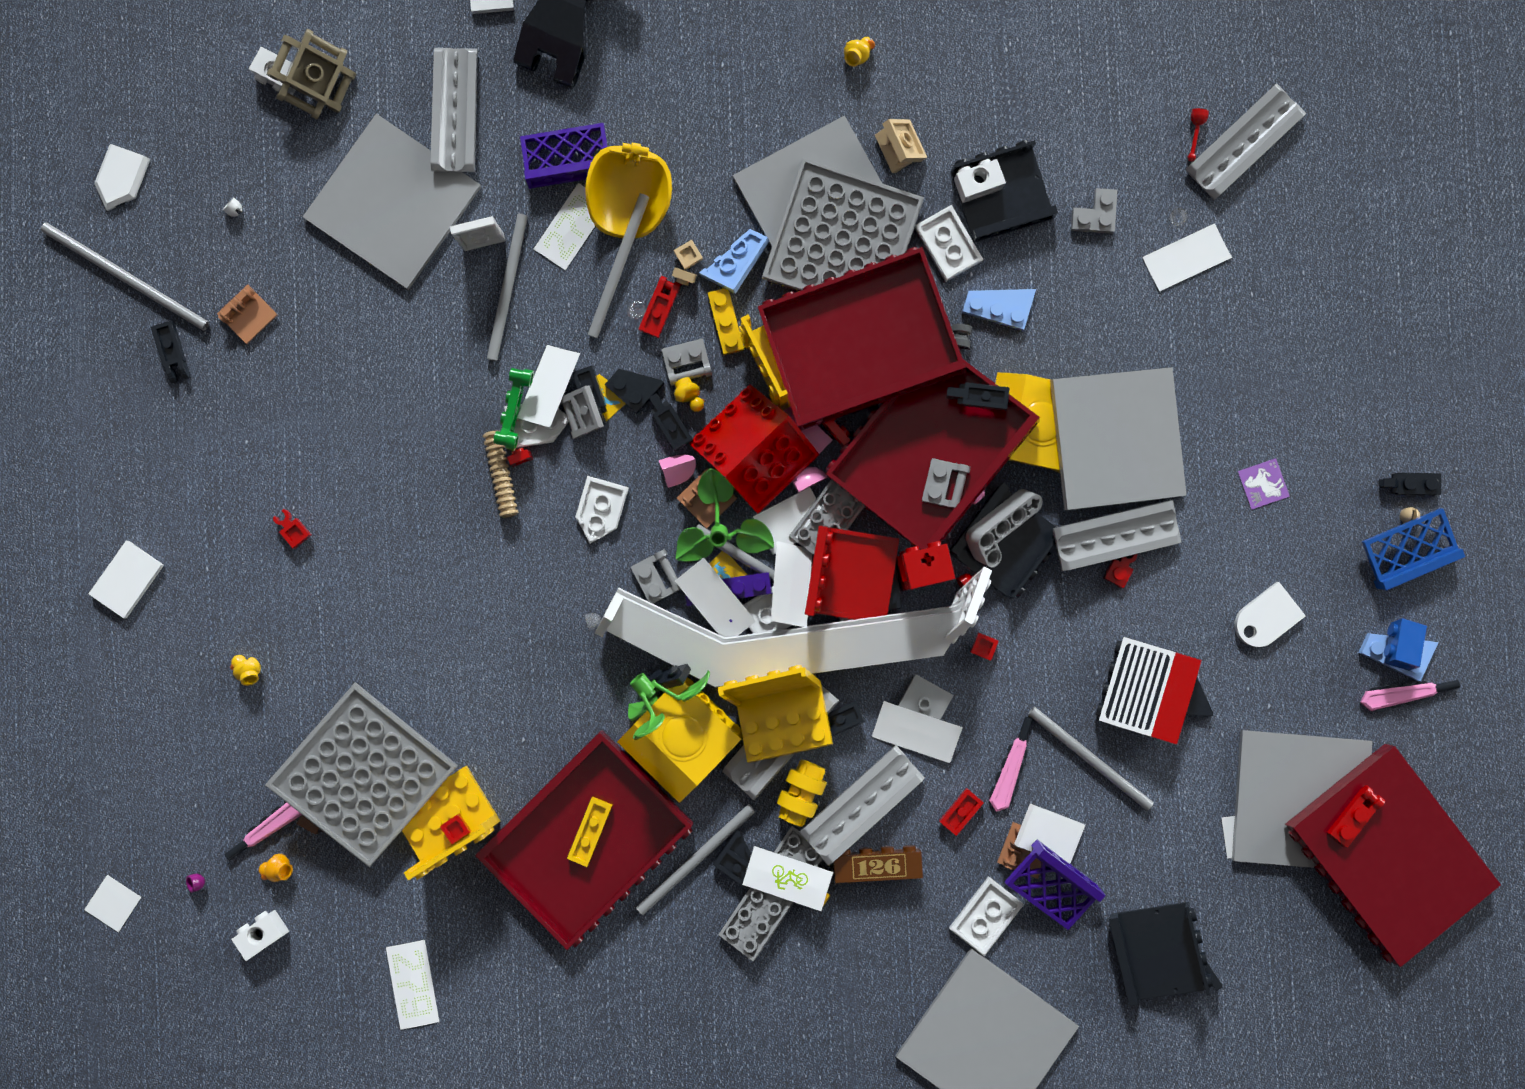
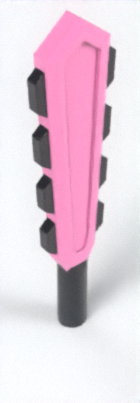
[1360,680,1460,712]
[989,716,1033,812]
[225,801,302,861]

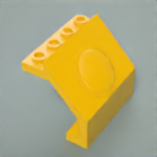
[995,372,1060,473]
[617,677,743,803]

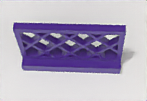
[520,123,608,189]
[1005,839,1106,930]

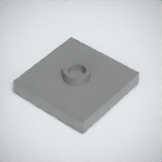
[898,674,954,720]

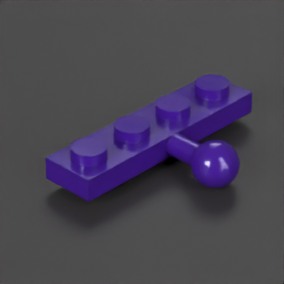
[685,572,773,622]

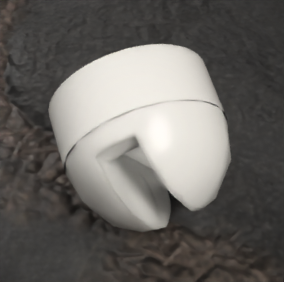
[223,197,242,217]

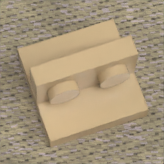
[875,119,927,173]

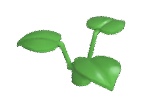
[676,468,774,561]
[628,670,710,740]

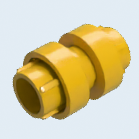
[777,759,827,827]

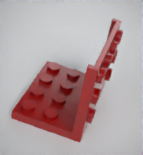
[689,384,820,514]
[805,526,900,620]

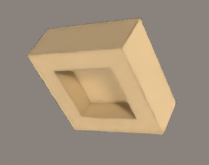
[673,240,703,270]
[672,268,697,286]

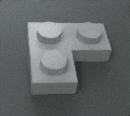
[1071,188,1117,234]

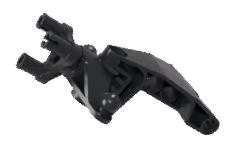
[513,0,590,89]

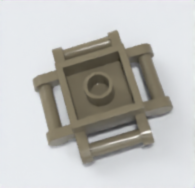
[266,28,356,120]

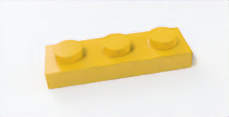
[708,288,744,355]
[567,797,612,867]

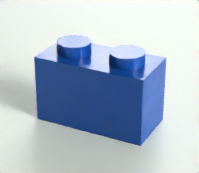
[1384,618,1427,671]

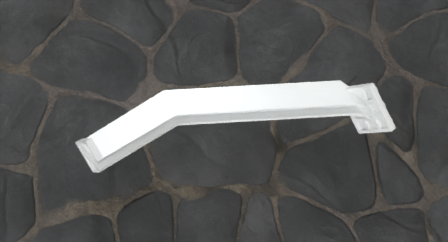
[595,567,992,687]

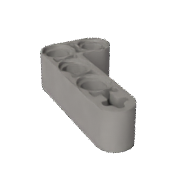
[966,489,1043,568]

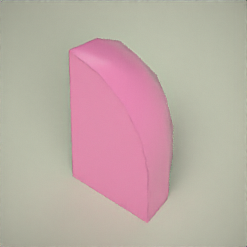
[659,455,696,488]
[792,466,828,493]

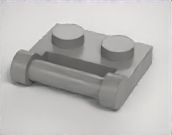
[662,338,712,386]
[560,386,604,439]
[922,458,971,509]
[631,549,681,604]

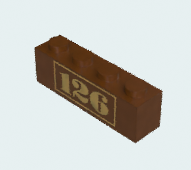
[833,845,923,883]

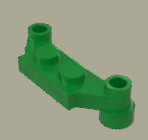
[493,368,534,451]

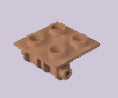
[217,284,278,344]
[677,469,737,529]
[997,822,1041,879]

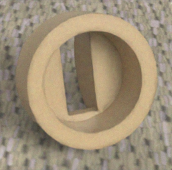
[1400,507,1420,523]

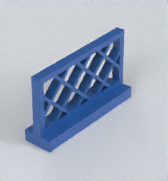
[1362,508,1465,590]

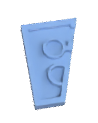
[699,229,769,294]
[962,289,1036,331]
[1358,633,1439,681]

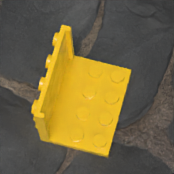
[739,314,791,410]
[718,665,833,763]
[402,766,500,880]

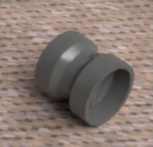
[951,324,973,350]

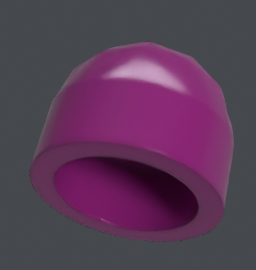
[186,873,205,893]

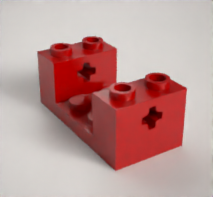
[896,541,955,591]

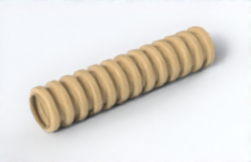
[483,431,519,518]

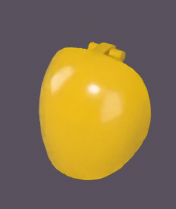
[585,142,672,238]

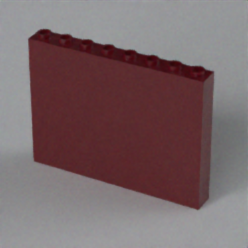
[757,247,966,431]
[826,359,1040,555]
[475,730,693,950]
[1285,744,1501,967]

